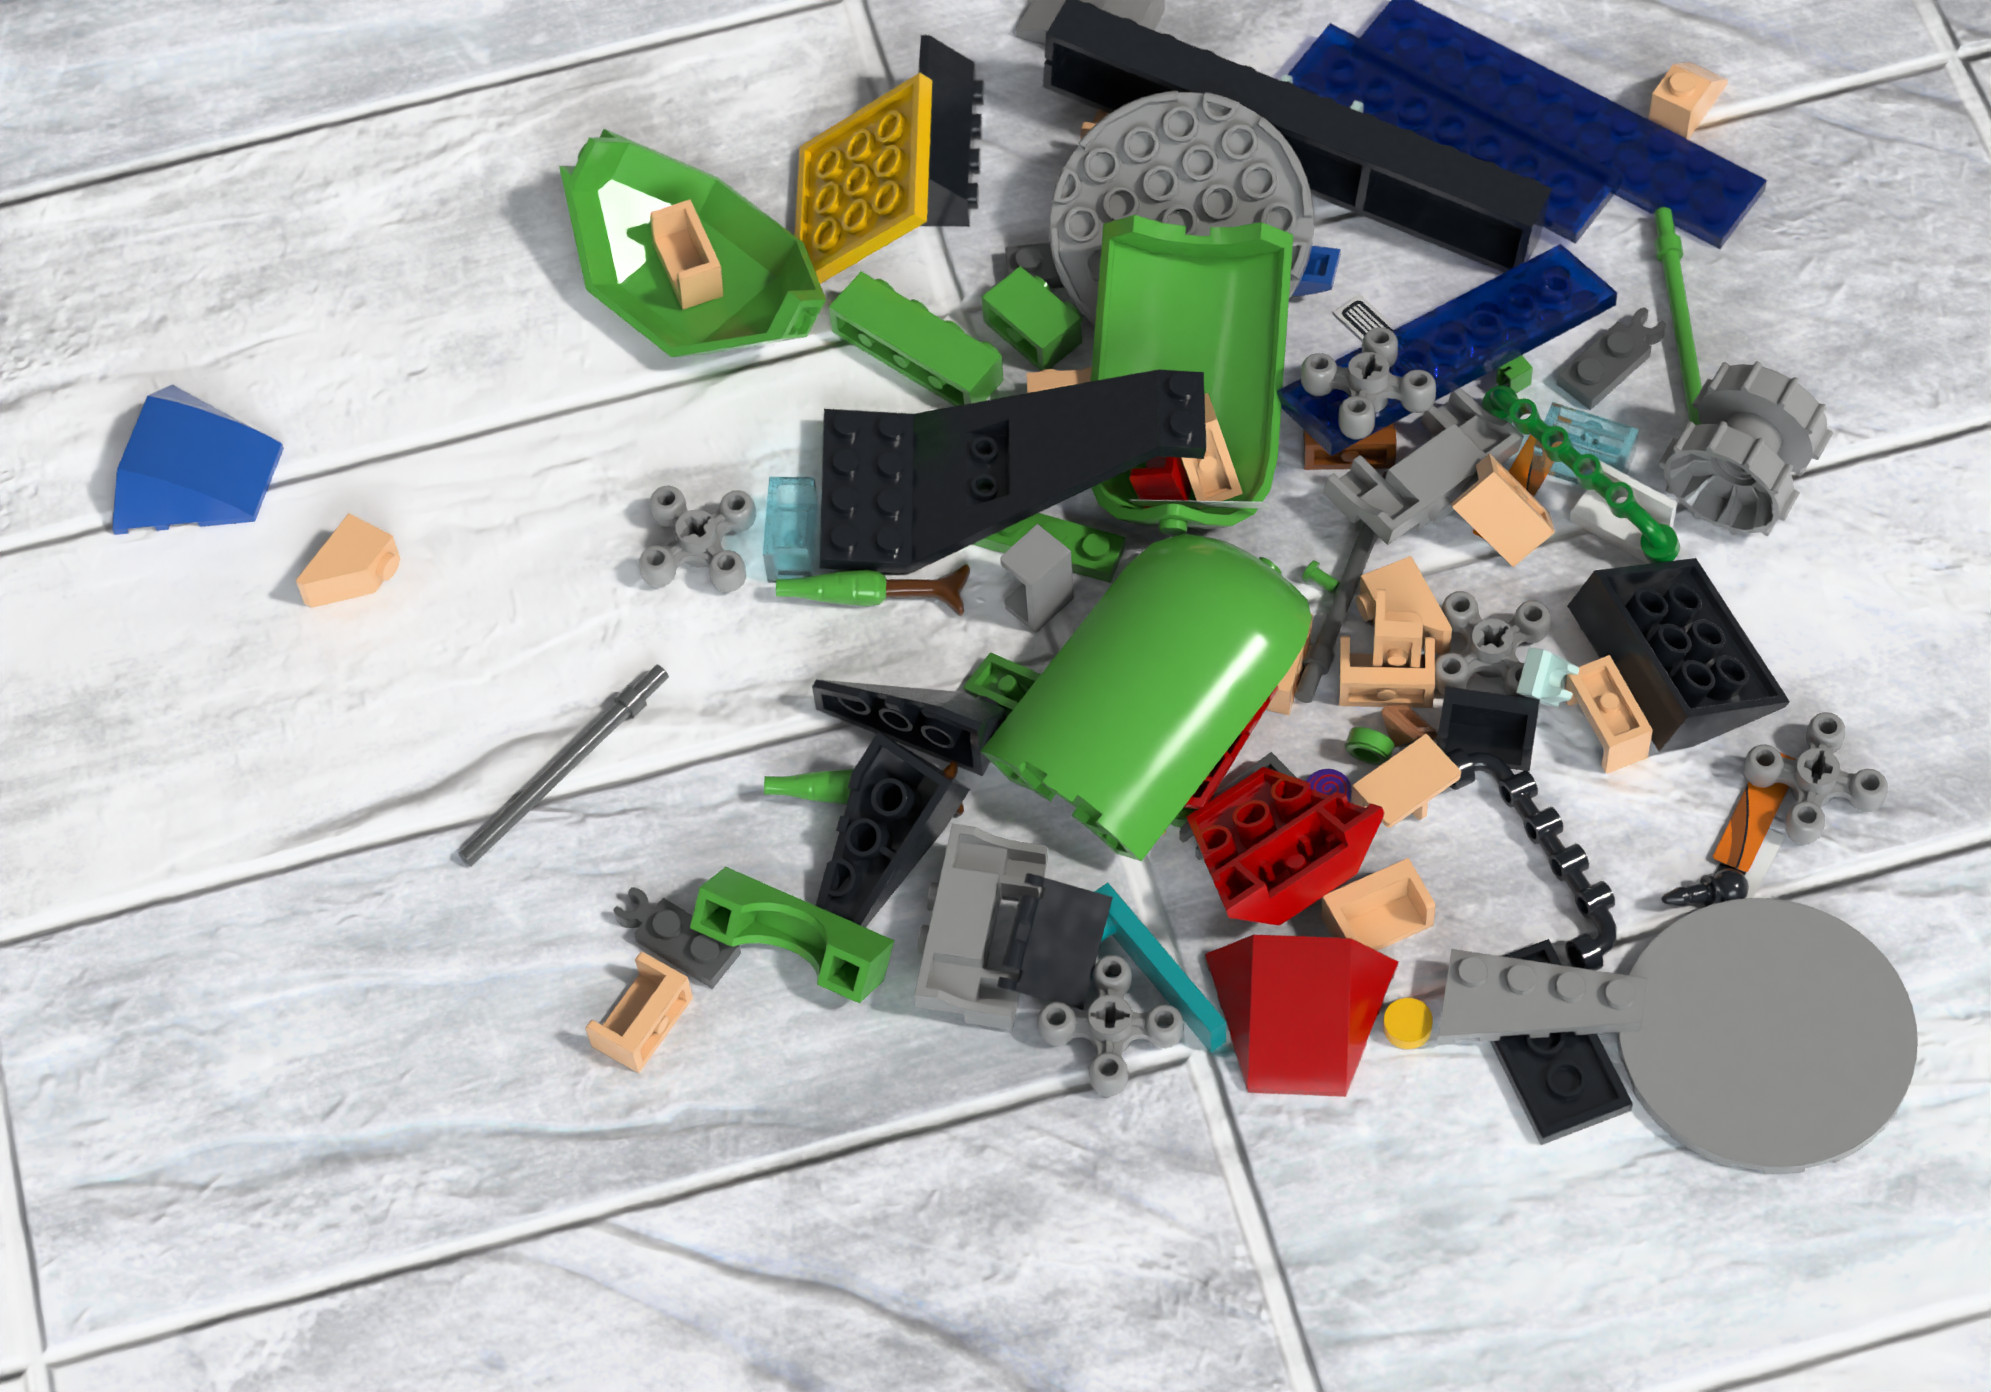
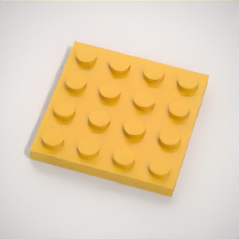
[794,72,932,284]

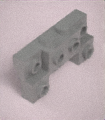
[1323,385,1524,545]
[914,823,1048,1030]

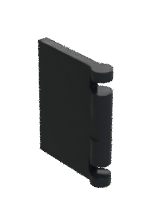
[997,873,1113,1010]

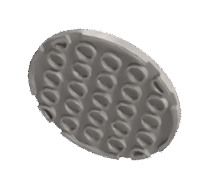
[1049,91,1314,325]
[1618,898,1918,1174]

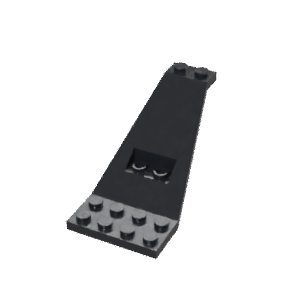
[819,369,1206,574]

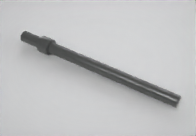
[1294,471,1388,703]
[458,664,669,867]

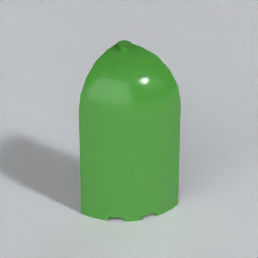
[1091,215,1293,535]
[981,534,1312,861]

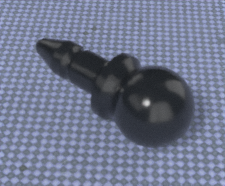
[1661,868,1749,906]

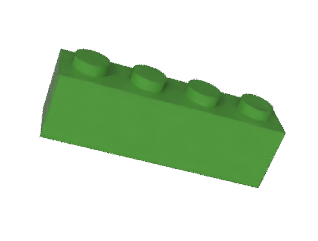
[829,271,1004,406]

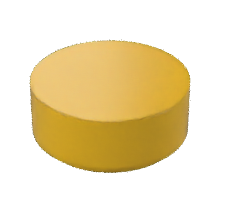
[1383,998,1433,1049]

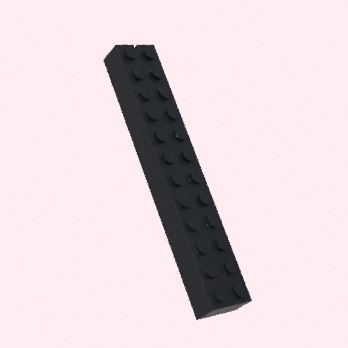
[1043,0,1552,279]

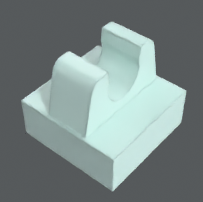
[1517,647,1579,707]

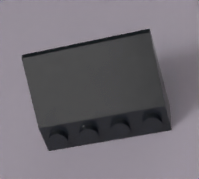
[1567,558,1790,752]

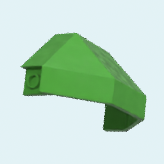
[559,129,826,357]

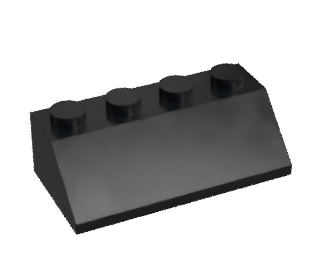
[918,35,984,227]

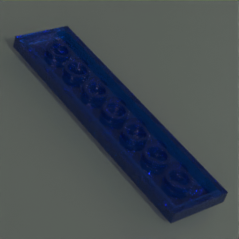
[1287,23,1623,244]
[1277,244,1618,456]

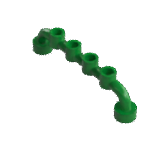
[1482,386,1680,563]

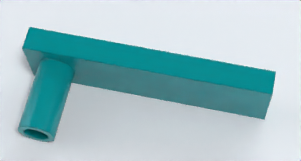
[1094,882,1226,1053]

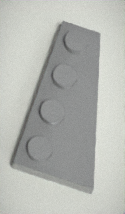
[1437,949,1647,1045]

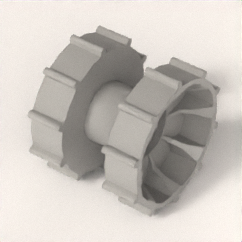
[1658,361,1833,536]

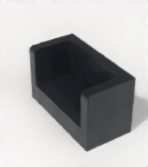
[1437,686,1540,772]

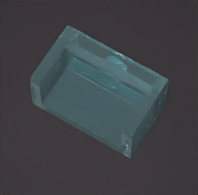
[1531,402,1639,484]
[763,477,819,583]

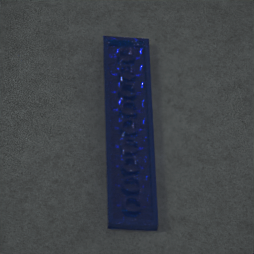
[1351,0,1767,249]

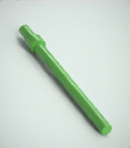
[1654,207,1702,425]

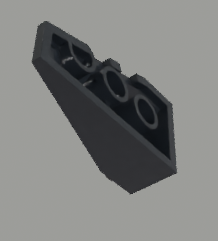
[812,679,1006,776]
[815,732,970,928]

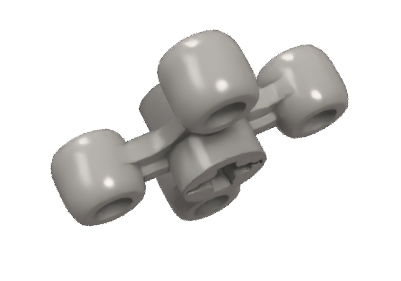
[1301,327,1436,439]
[639,486,756,592]
[1435,591,1551,698]
[1744,712,1888,845]
[1037,955,1184,1097]

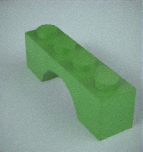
[690,866,895,1004]

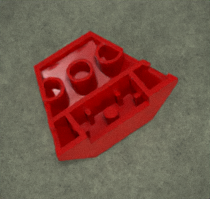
[1187,767,1385,926]
[1205,934,1399,1097]

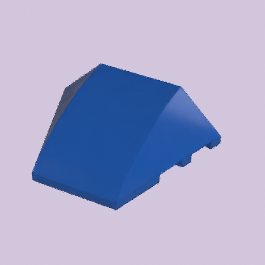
[112,384,284,535]

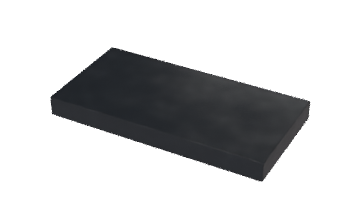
[1490,939,1633,1145]

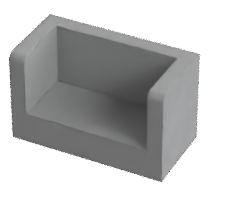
[1000,524,1074,633]

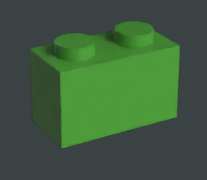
[982,266,1082,371]

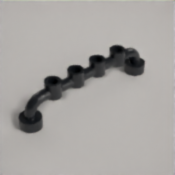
[1445,748,1617,971]

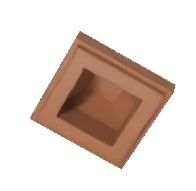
[1381,705,1438,747]

